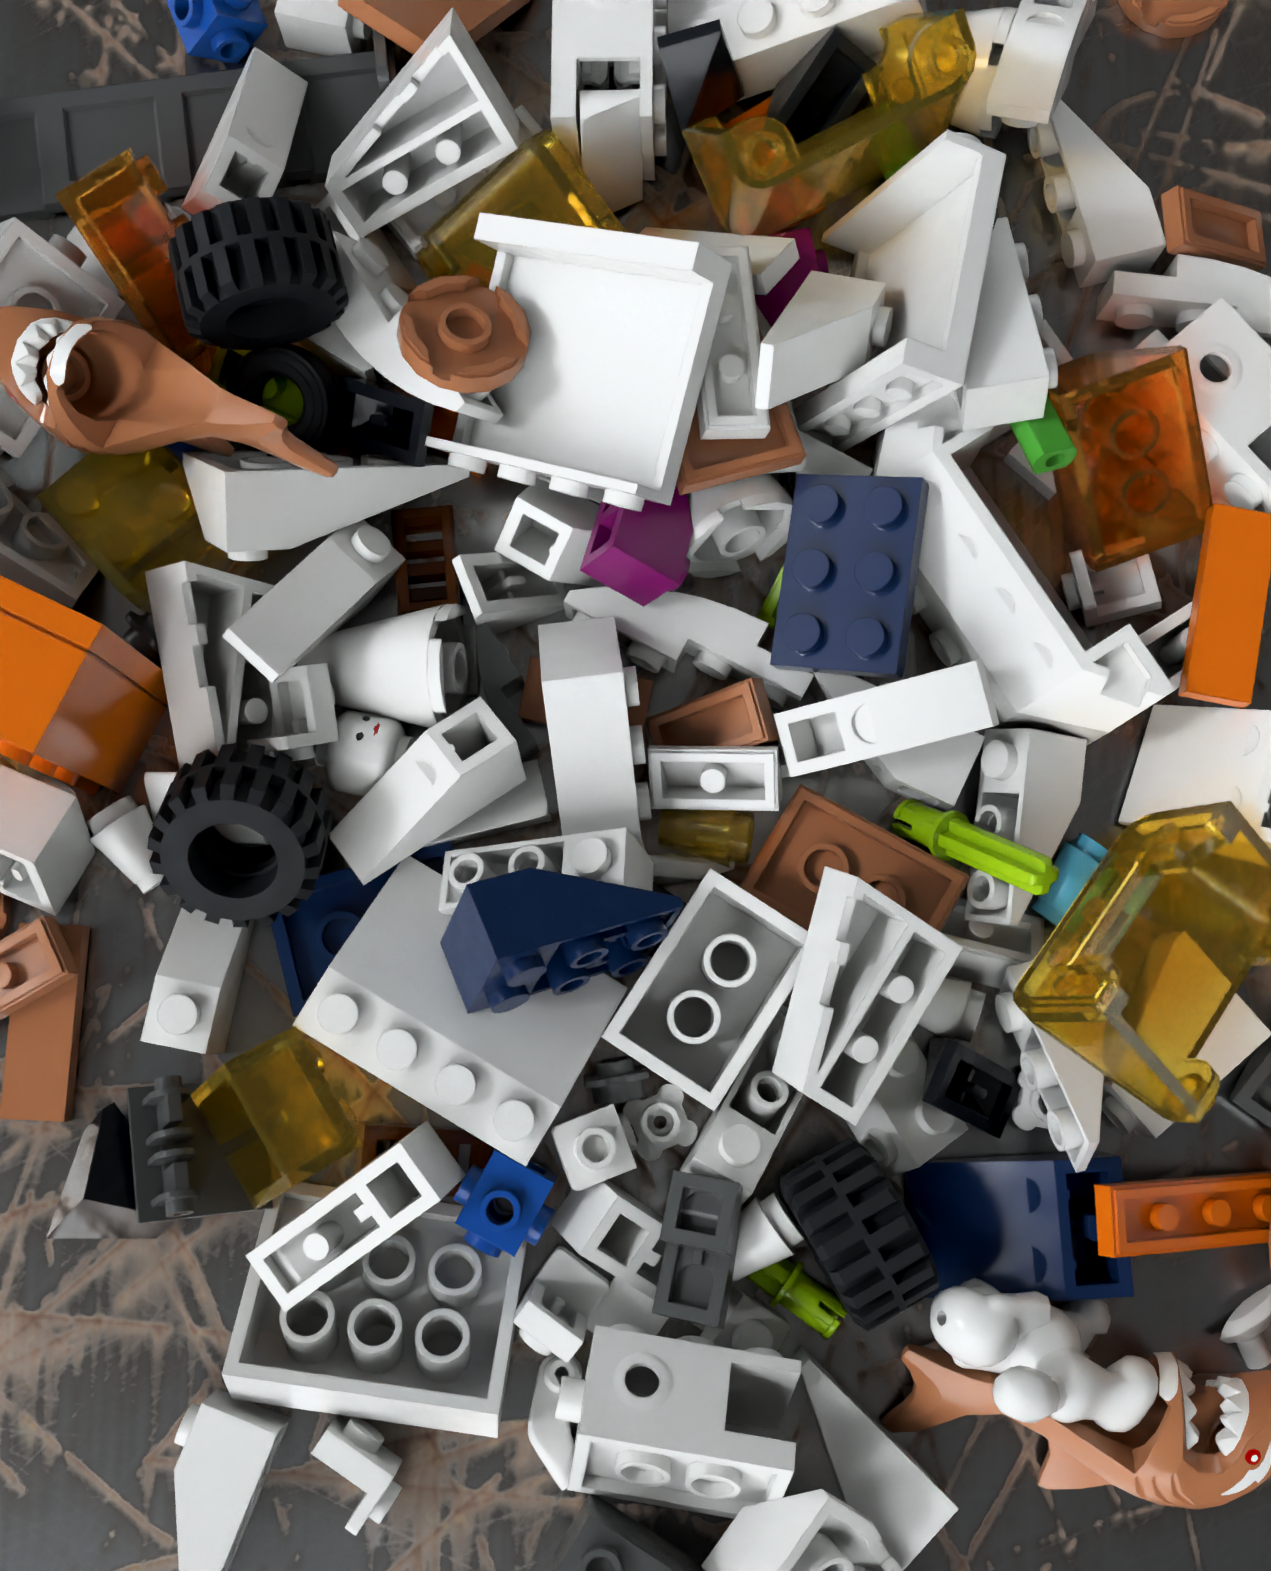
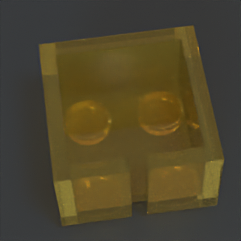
[36,447,214,609]
[190,1026,363,1211]

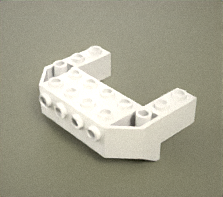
[871,319,1265,746]

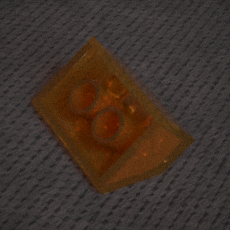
[55,147,210,363]
[1047,345,1213,573]

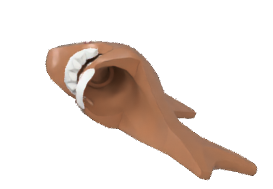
[0,306,338,477]
[881,1343,1271,1510]

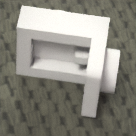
[1060,543,1162,628]
[248,663,339,761]
[551,1104,637,1191]
[512,1246,610,1363]
[311,1415,403,1536]

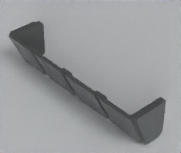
[0,29,400,223]

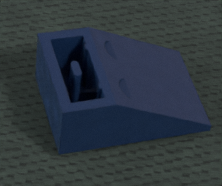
[440,867,684,1014]
[905,1150,1135,1301]

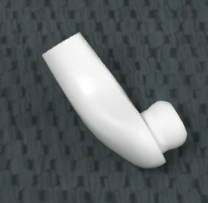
[528,1353,583,1491]

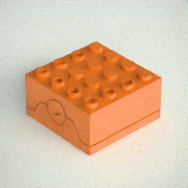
[0,575,168,796]

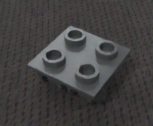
[126,1075,273,1224]

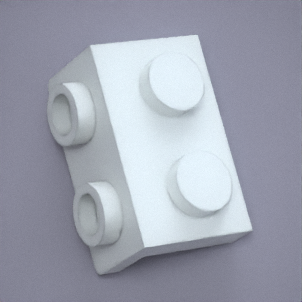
[845,1035,969,1178]

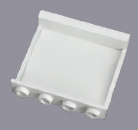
[793,129,1007,452]
[425,212,733,512]

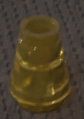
[658,809,755,868]

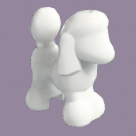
[930,1278,1158,1432]

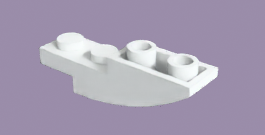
[985,0,1098,128]
[332,230,504,424]
[1096,254,1271,347]
[563,587,814,709]
[764,659,999,778]

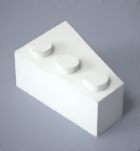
[325,7,520,238]
[145,561,277,769]
[538,616,652,846]
[772,866,963,1126]

